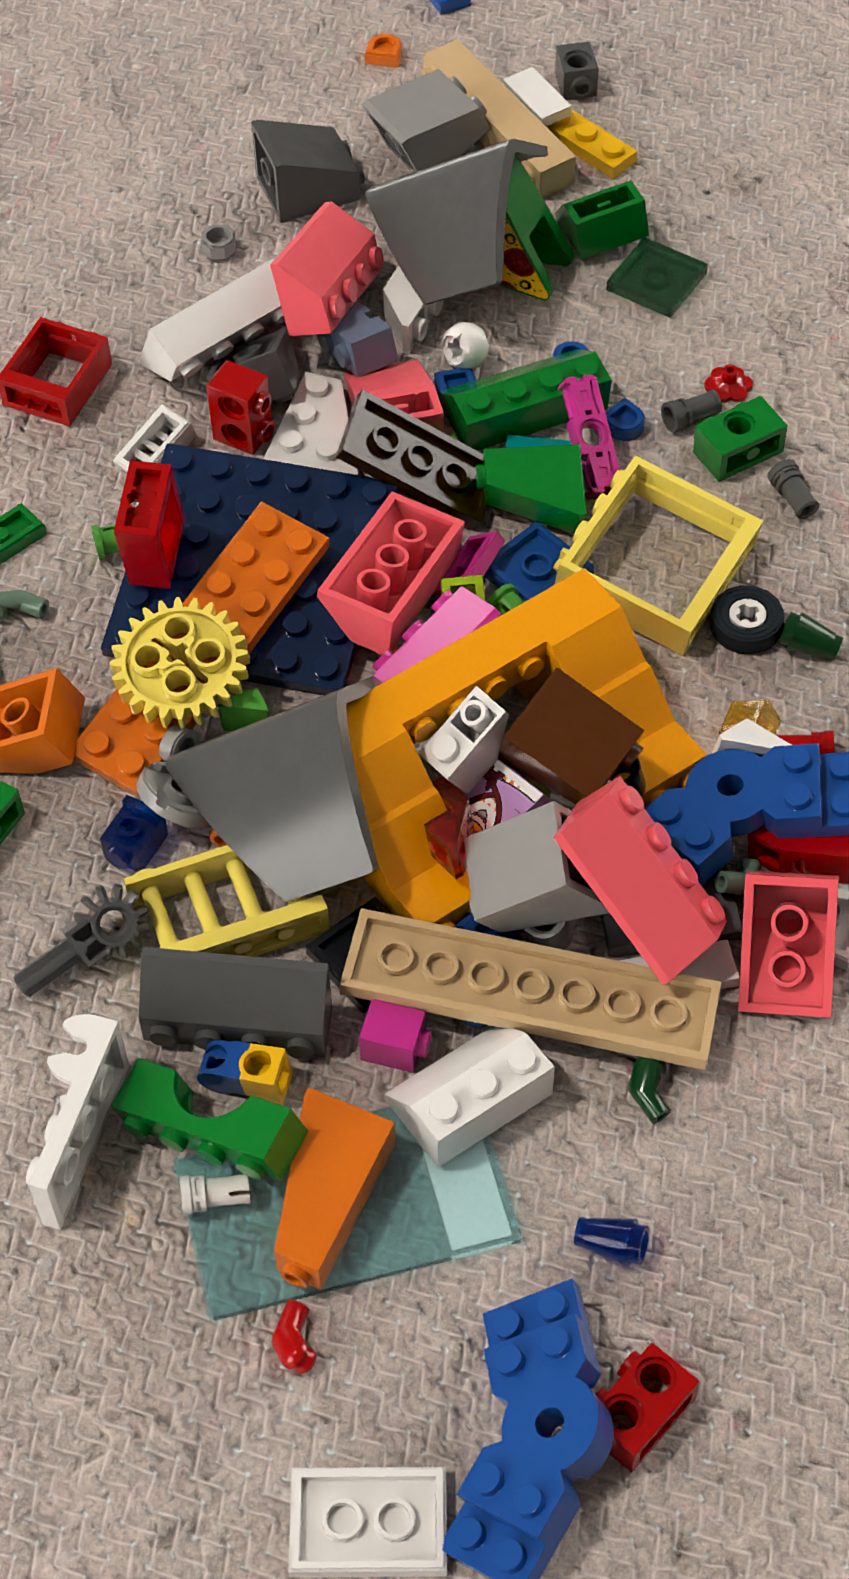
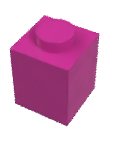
[359,999,432,1073]

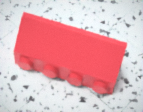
[270,202,384,336]
[317,492,465,655]
[553,776,727,985]

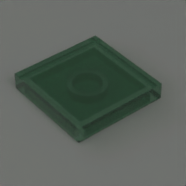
[606,237,708,318]

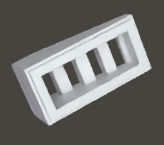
[112,404,197,472]

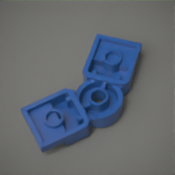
[645,743,849,886]
[442,1279,614,1579]

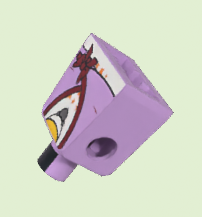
[452,759,552,846]

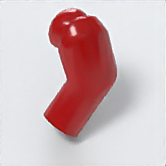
[272,1300,317,1374]

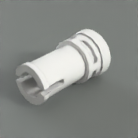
[179,1173,250,1215]

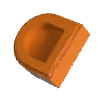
[365,34,402,68]

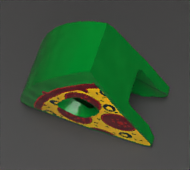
[498,155,574,300]

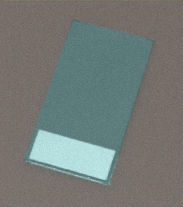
[173,1107,522,1322]

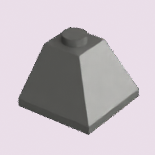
[206,326,301,405]

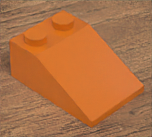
[0,668,85,774]

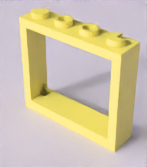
[553,455,763,656]

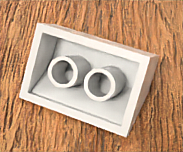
[384,1026,555,1168]

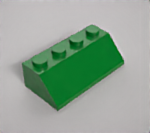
[437,349,612,451]

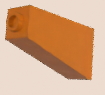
[274,1087,396,1290]

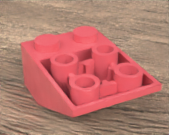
[343,359,444,433]

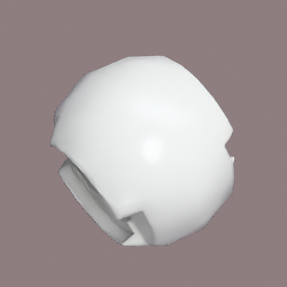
[441,322,490,369]

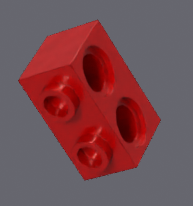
[206,360,274,455]
[595,1342,700,1473]

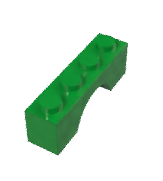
[111,1058,308,1181]

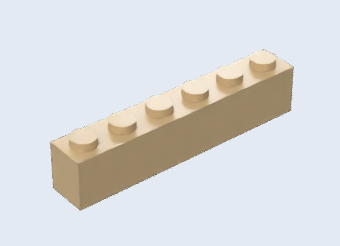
[421,39,576,198]

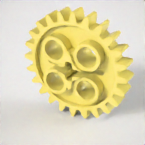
[110,597,250,728]

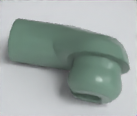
[714,859,761,895]

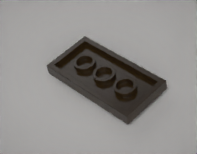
[336,389,487,530]

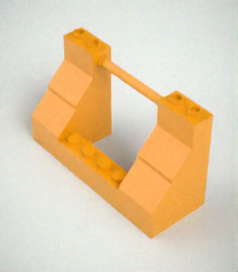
[346,568,708,928]

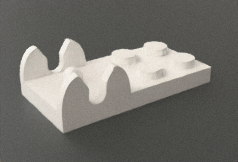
[26,1014,129,1230]

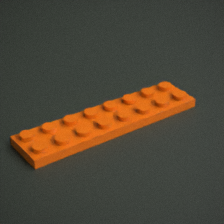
[73,501,330,799]

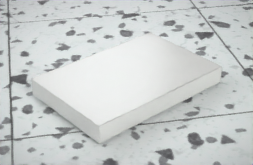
[289,1467,447,1577]

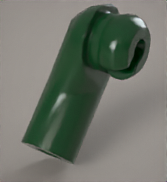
[628,1057,671,1124]

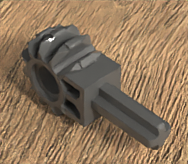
[13,883,151,997]

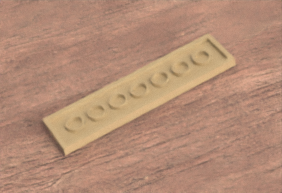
[340,908,721,1070]

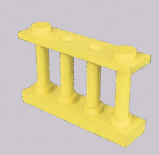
[123,845,330,957]

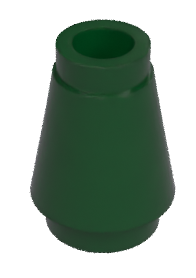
[778,612,843,660]

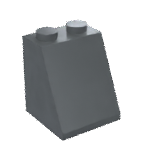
[251,120,364,223]

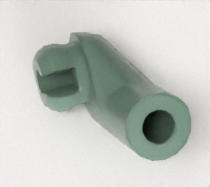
[0,590,49,620]

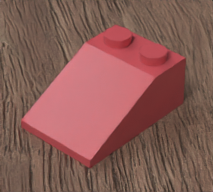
[738,871,839,1018]

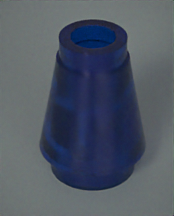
[574,1217,649,1267]

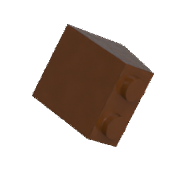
[498,667,645,804]

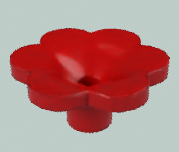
[704,364,753,403]

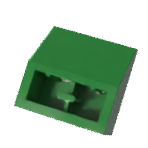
[555,180,649,260]

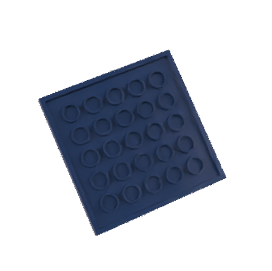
[101,443,399,695]

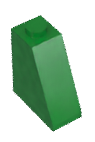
[476,444,587,534]

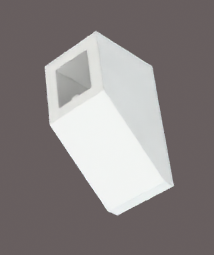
[383,265,444,354]
[418,686,509,794]

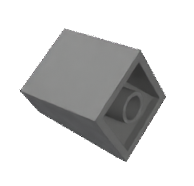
[362,69,490,172]
[464,801,609,933]

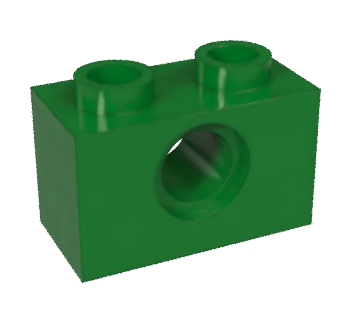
[693,396,788,482]

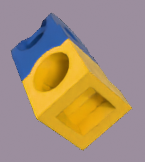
[197,1040,293,1106]

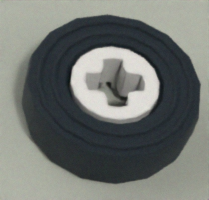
[710,585,784,654]

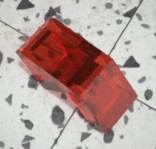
[424,776,475,879]

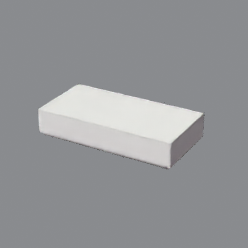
[503,67,571,126]

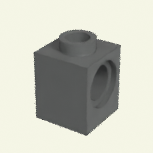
[555,41,598,100]

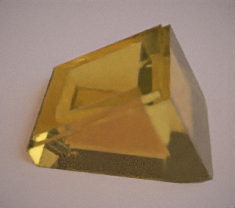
[719,700,780,735]

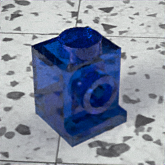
[100,794,168,872]

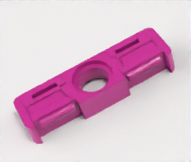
[558,374,620,499]

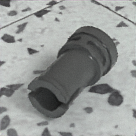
[661,390,722,433]
[767,459,819,519]

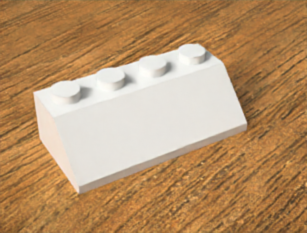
[139,258,285,382]

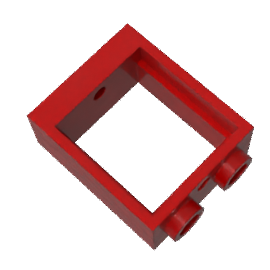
[0,317,112,426]
[113,461,185,589]

